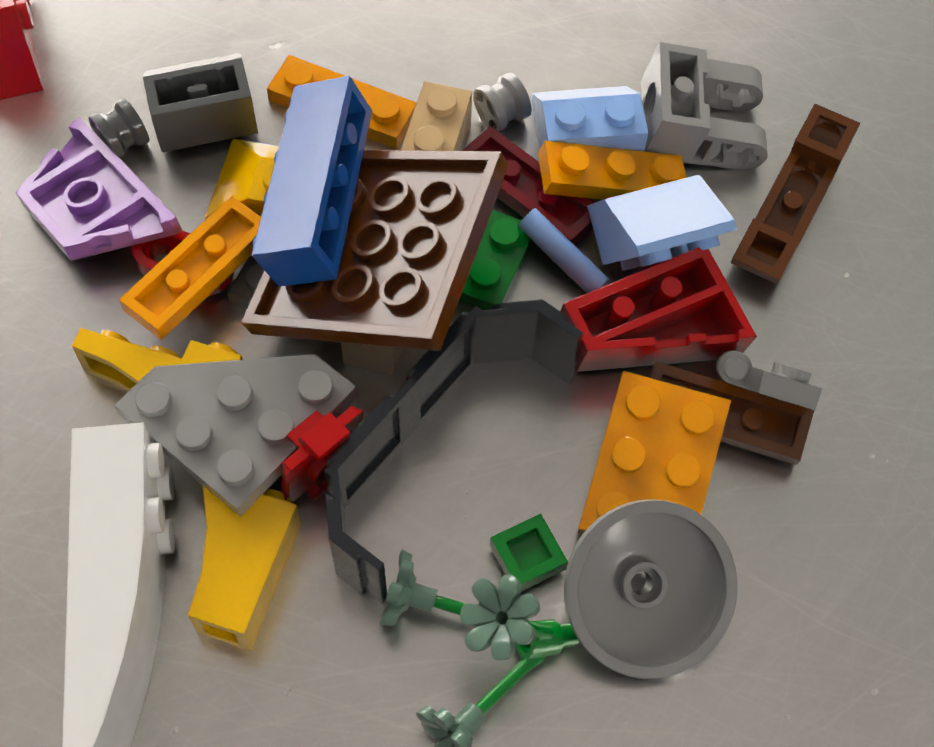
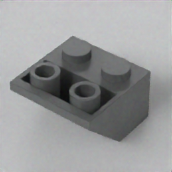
[143,53,258,153]

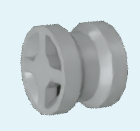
[473,73,532,132]

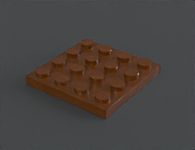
[241,150,509,351]

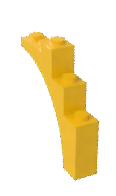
[72,328,302,650]

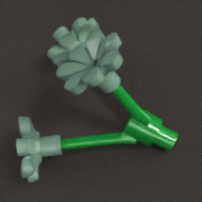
[379,550,579,747]

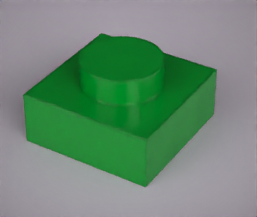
[490,513,568,591]

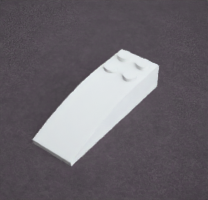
[62,422,175,747]

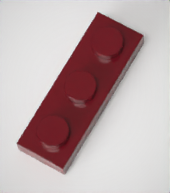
[462,126,595,246]

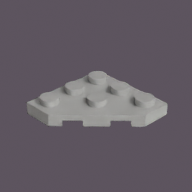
[114,354,358,517]

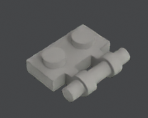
[716,350,822,410]

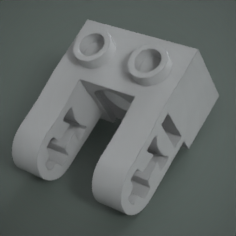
[641,42,768,170]

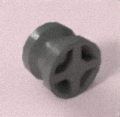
[88,99,150,158]

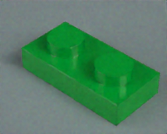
[459,210,533,310]

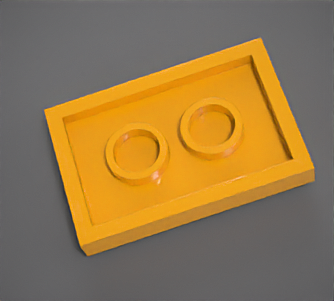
[578,371,731,533]

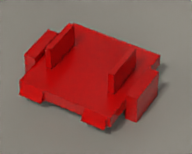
[281,405,364,501]

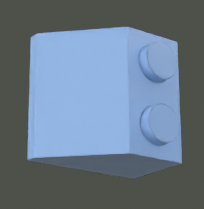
[532,86,648,151]

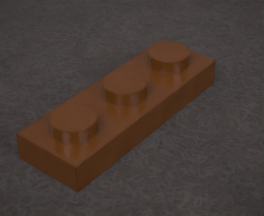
[650,361,814,465]

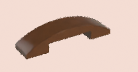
[731,104,860,285]

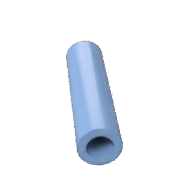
[518,208,609,293]

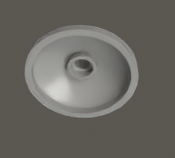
[564,499,738,679]

